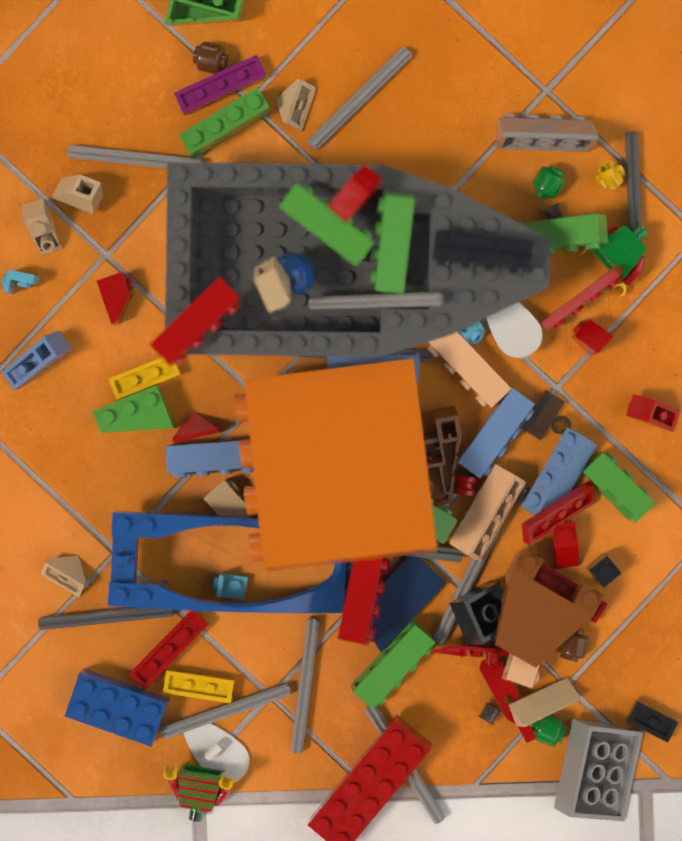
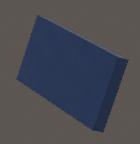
[373,556,446,650]

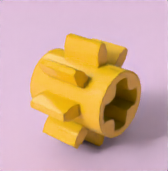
[595,161,626,190]

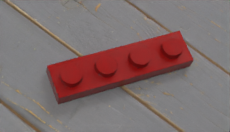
[541,264,624,330]
[522,481,596,546]
[533,562,608,623]
[129,611,209,690]

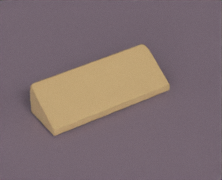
[508,677,581,727]

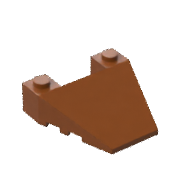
[423,406,462,506]
[495,548,604,668]

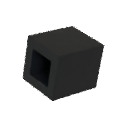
[585,553,622,588]

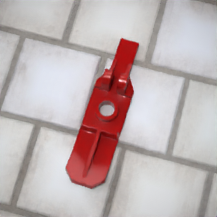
[431,645,510,669]
[479,658,537,743]

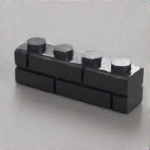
[432,230,533,275]

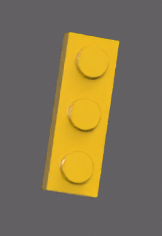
[108,358,181,400]
[163,669,235,704]

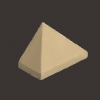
[276,79,316,131]
[40,556,87,597]

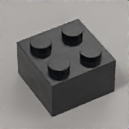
[449,582,503,645]

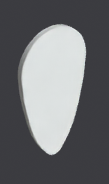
[487,302,542,358]
[184,723,249,782]

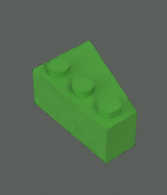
[165,0,246,26]
[92,385,177,433]
[581,452,656,523]

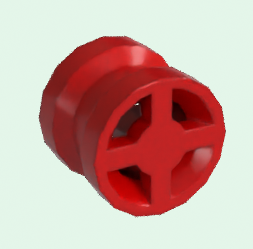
[453,475,478,496]

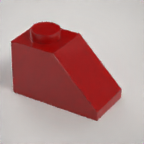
[328,164,383,223]
[96,272,134,325]
[571,319,614,356]
[626,394,680,432]
[550,521,579,569]

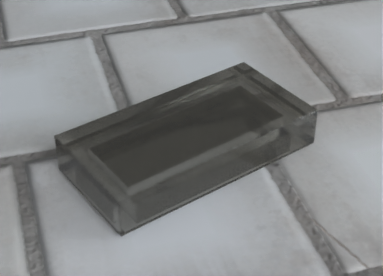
[521,390,565,441]

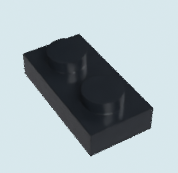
[626,700,678,743]

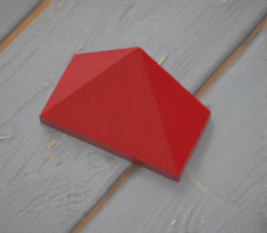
[172,411,220,443]

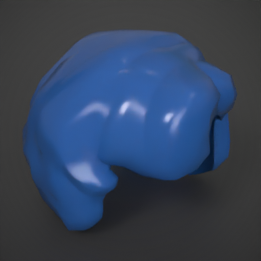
[276,252,315,295]

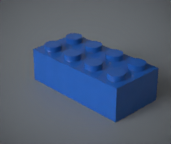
[64,668,170,747]

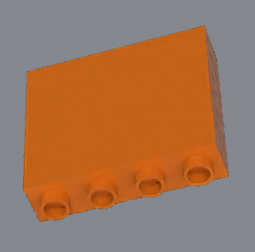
[234,359,438,572]

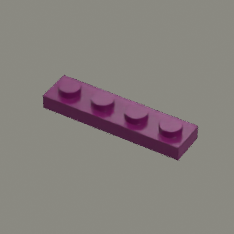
[174,55,267,116]

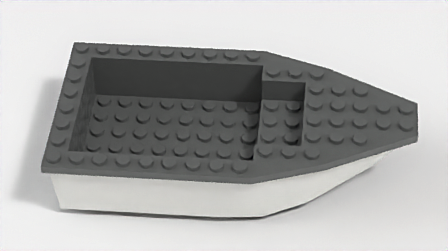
[165,162,550,357]

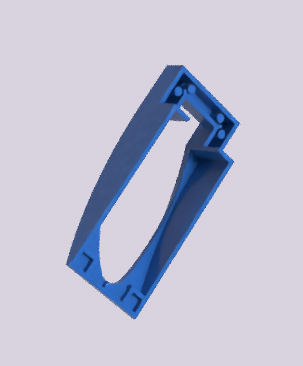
[107,511,346,613]

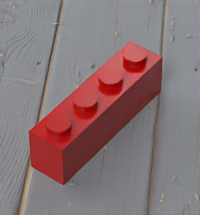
[149,277,241,367]

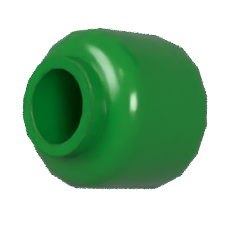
[532,164,566,200]
[531,714,566,747]

